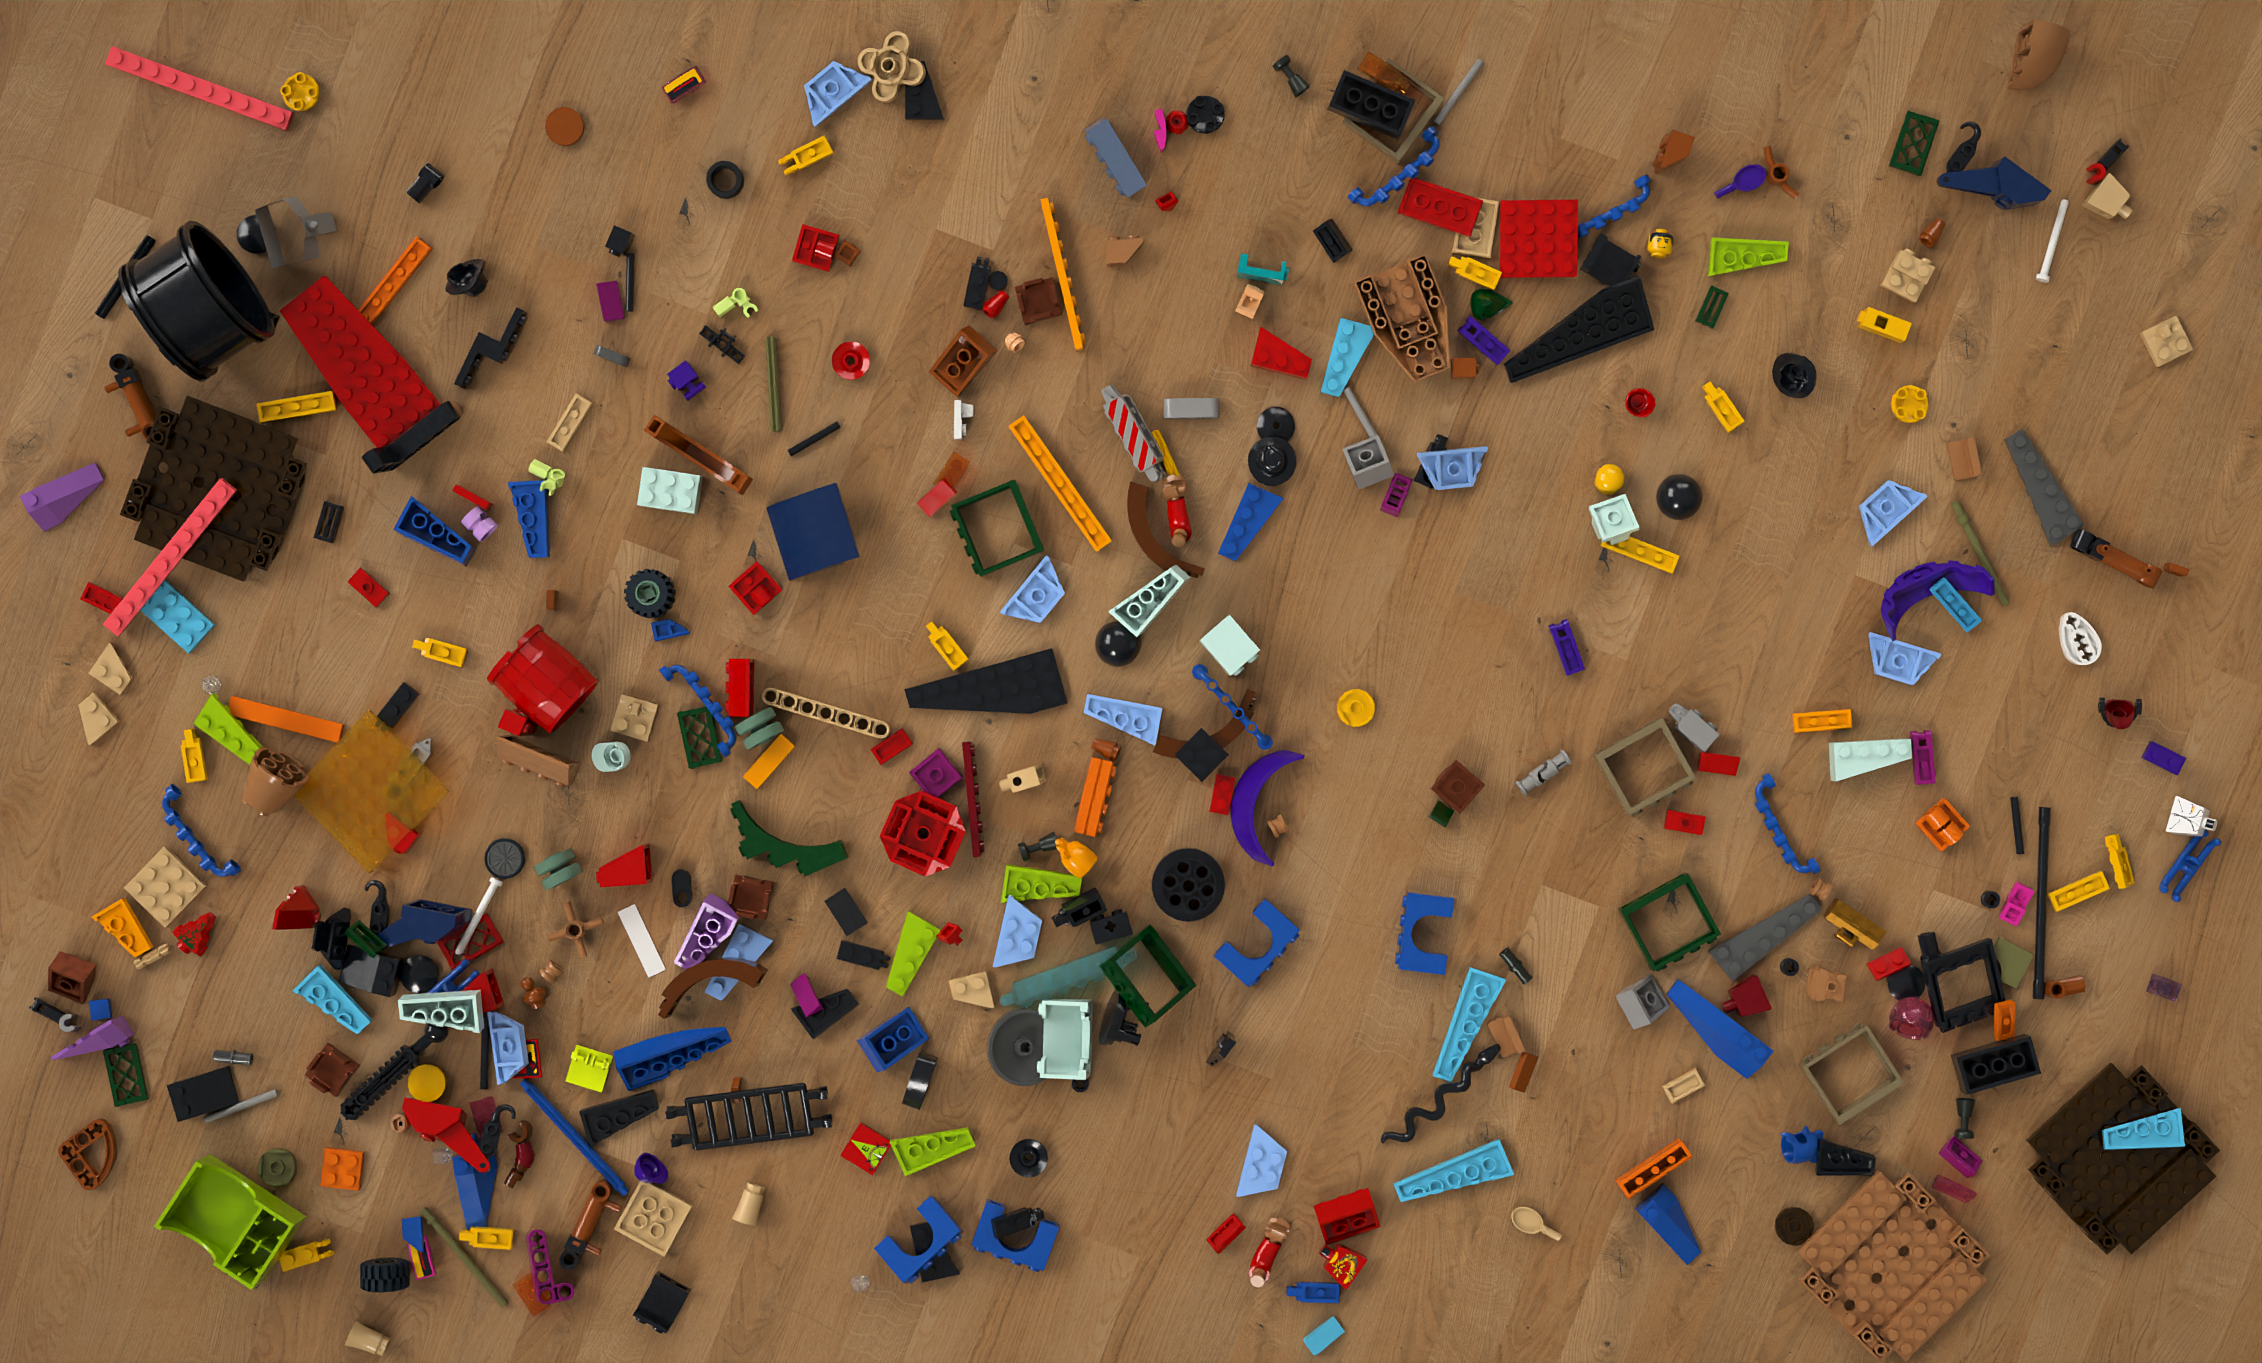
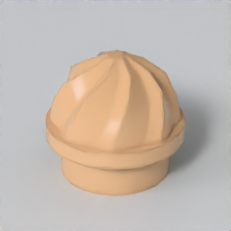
[1005,333,1025,353]

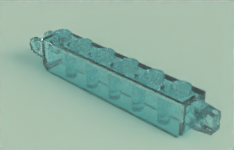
[1000,945,1138,1008]

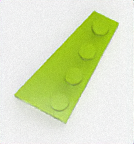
[1708,237,1789,276]
[193,693,263,765]
[1001,864,1082,903]

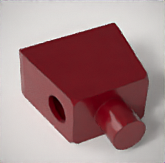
[1722,974,1772,1017]

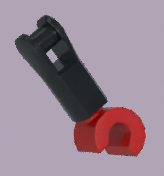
[2086,138,2129,184]

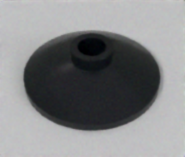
[1257,407,1295,441]
[1009,1139,1048,1177]

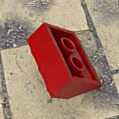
[725,658,754,717]
[1313,1188,1381,1245]

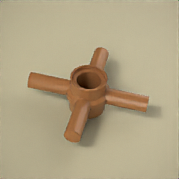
[547,901,604,958]

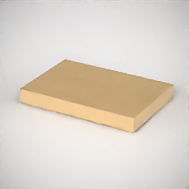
[1452,197,1499,259]

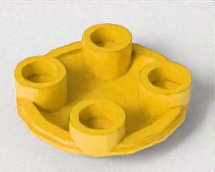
[280,72,320,112]
[1891,385,1929,423]

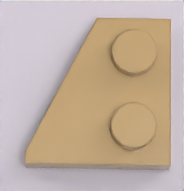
[88,643,133,695]
[78,693,120,746]
[949,971,995,1008]

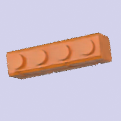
[1074,757,1117,837]
[1615,1138,1692,1199]

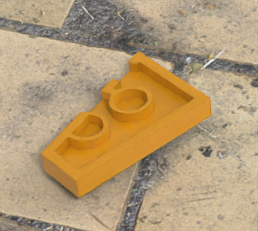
[92,898,153,957]

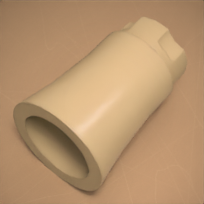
[732,1182,765,1226]
[345,1320,390,1356]

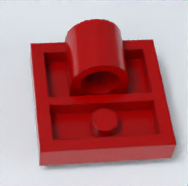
[792,224,840,272]
[728,561,783,615]

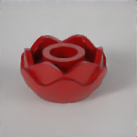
[1165,110,1189,135]

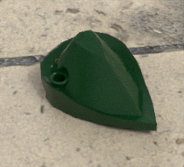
[1470,289,1513,320]

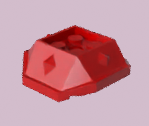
[880,790,966,877]

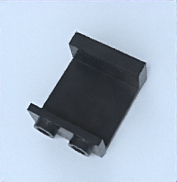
[1580,234,1642,287]
[633,1271,691,1333]

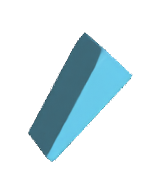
[1303,1316,1345,1356]

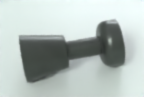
[1272,55,1310,98]
[1018,831,1057,862]
[1954,1098,1975,1139]

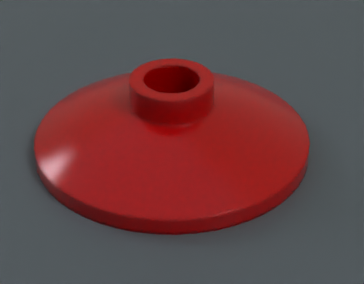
[832,341,870,380]

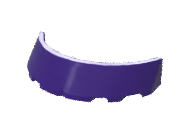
[1881,560,1995,642]
[1230,750,1305,866]

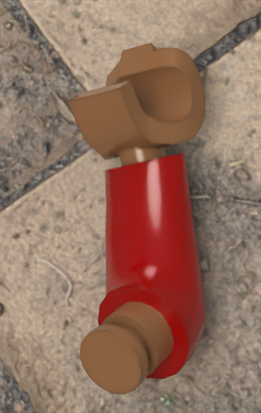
[1163,474,1192,547]
[1249,1217,1291,1287]

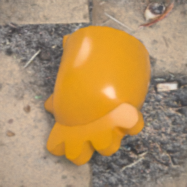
[1055,837,1097,878]

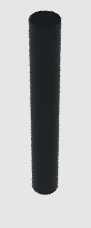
[625,253,634,312]
[788,421,841,457]
[2010,796,2024,854]

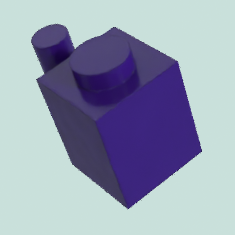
[667,360,706,401]

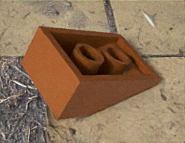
[929,325,998,397]

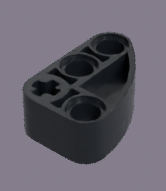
[902,1051,938,1110]

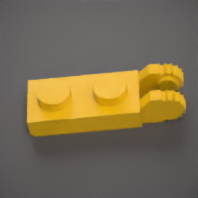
[778,135,834,176]
[279,1239,334,1272]

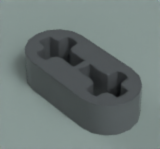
[593,345,630,367]

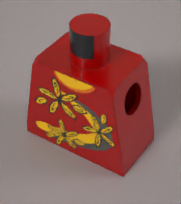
[1319,1243,1367,1290]

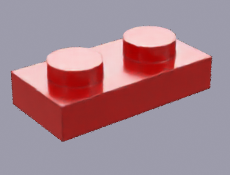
[1209,774,1235,815]
[1867,947,1911,982]

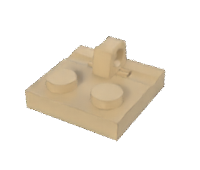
[2140,315,2193,367]
[611,694,659,742]

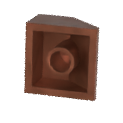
[48,951,96,1004]

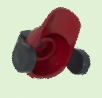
[2098,697,2142,729]

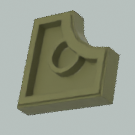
[1994,937,2034,989]

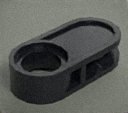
[671,869,692,907]

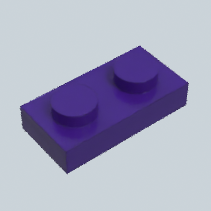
[2141,741,2186,775]

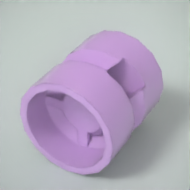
[461,506,498,542]

